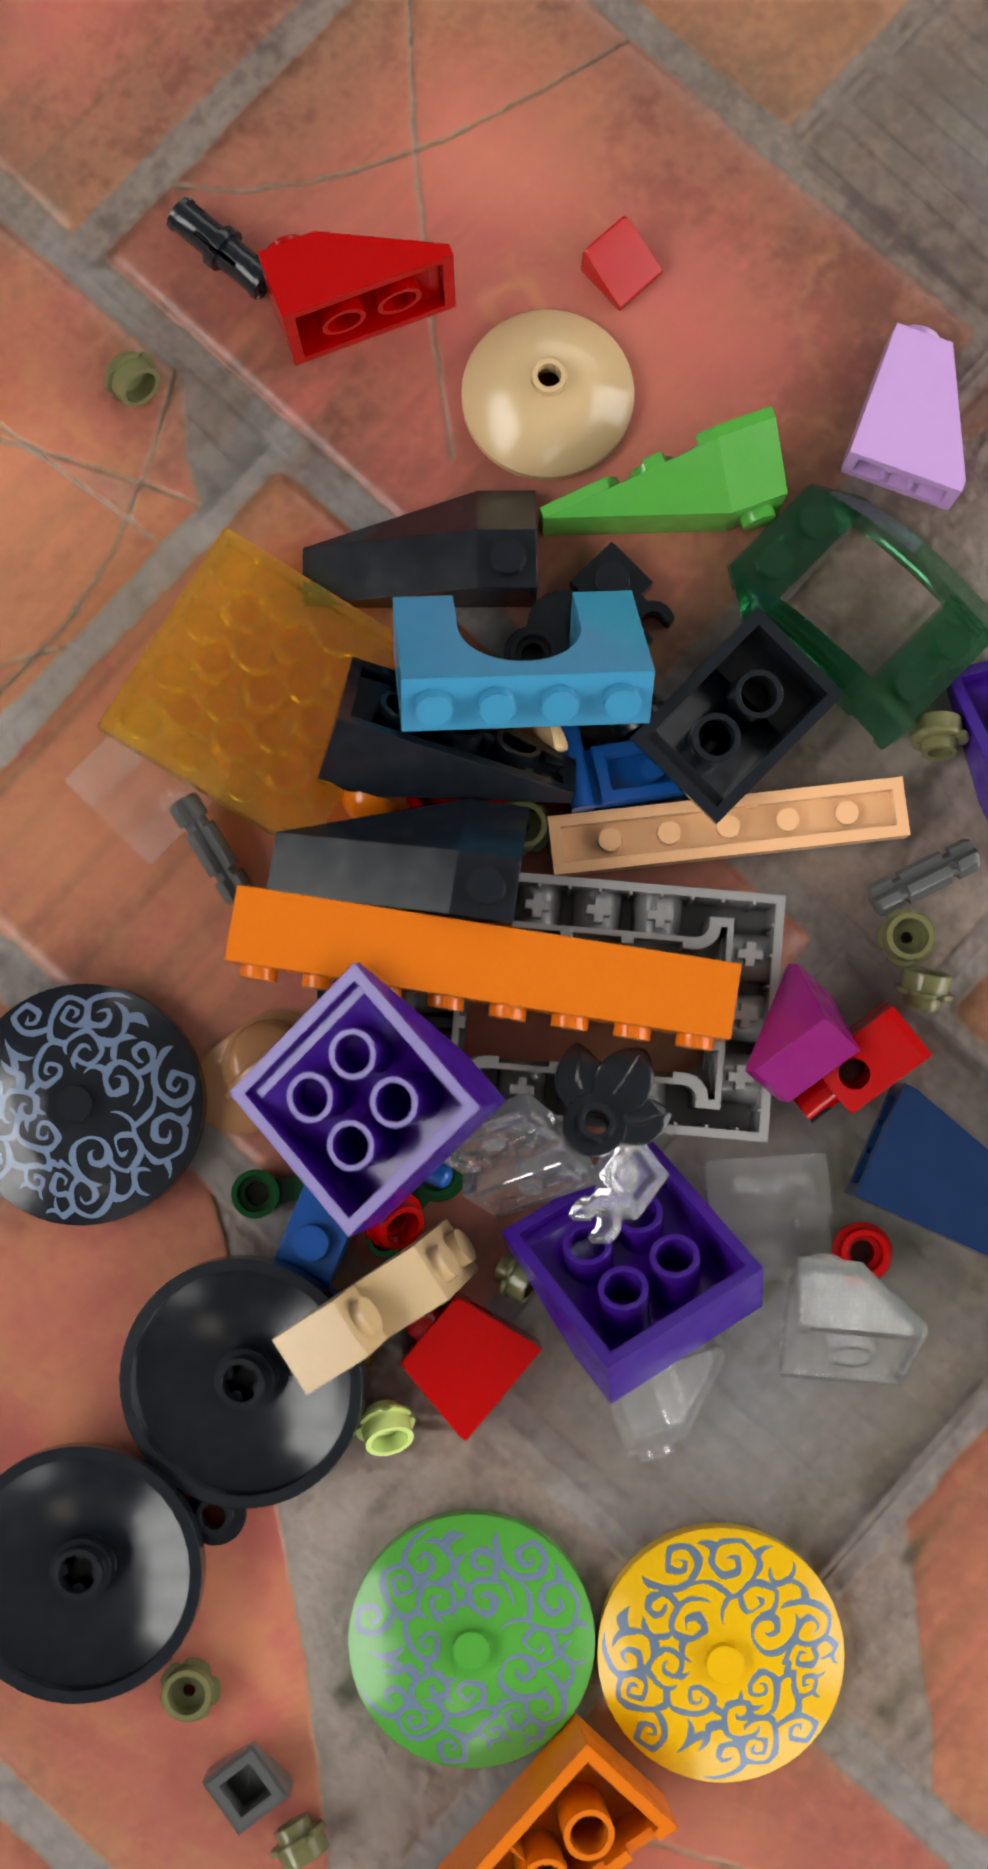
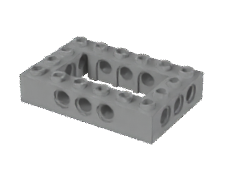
[405,872,786,1142]

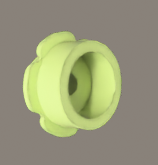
[356,1400,415,1456]

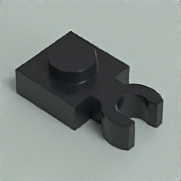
[569,542,675,648]

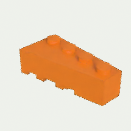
[436,1713,679,1869]

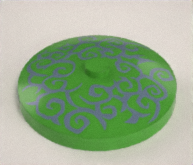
[348,1509,595,1769]

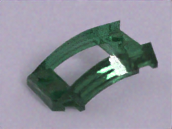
[727,483,988,750]

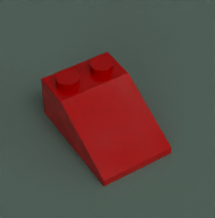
[257,231,456,366]

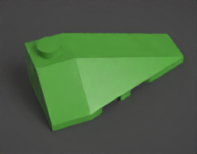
[538,406,788,536]

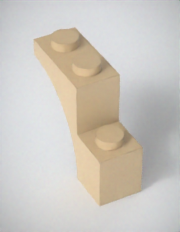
[272,1219,479,1395]

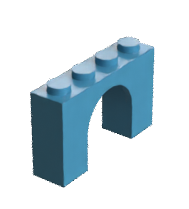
[392,590,655,732]

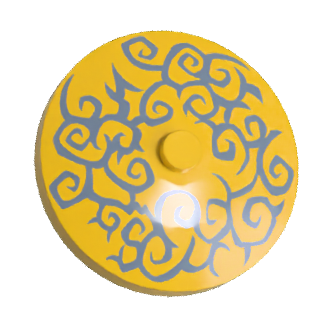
[596,1522,844,1783]

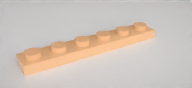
[547,776,911,876]

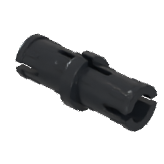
[167,197,268,300]

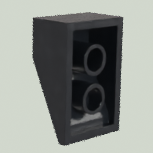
[629,607,845,824]

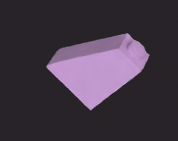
[839,322,966,511]

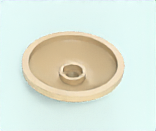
[461,309,634,481]

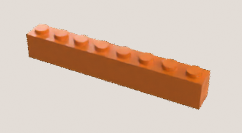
[224,885,742,1051]

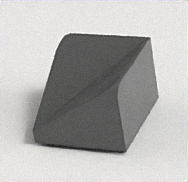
[202,1741,294,1835]

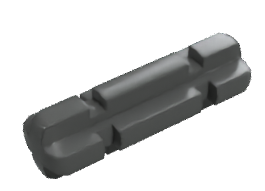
[170,793,253,904]
[867,839,981,916]

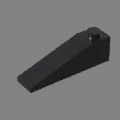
[303,490,537,608]
[318,657,576,803]
[267,798,530,928]

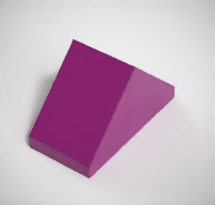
[745,964,860,1102]

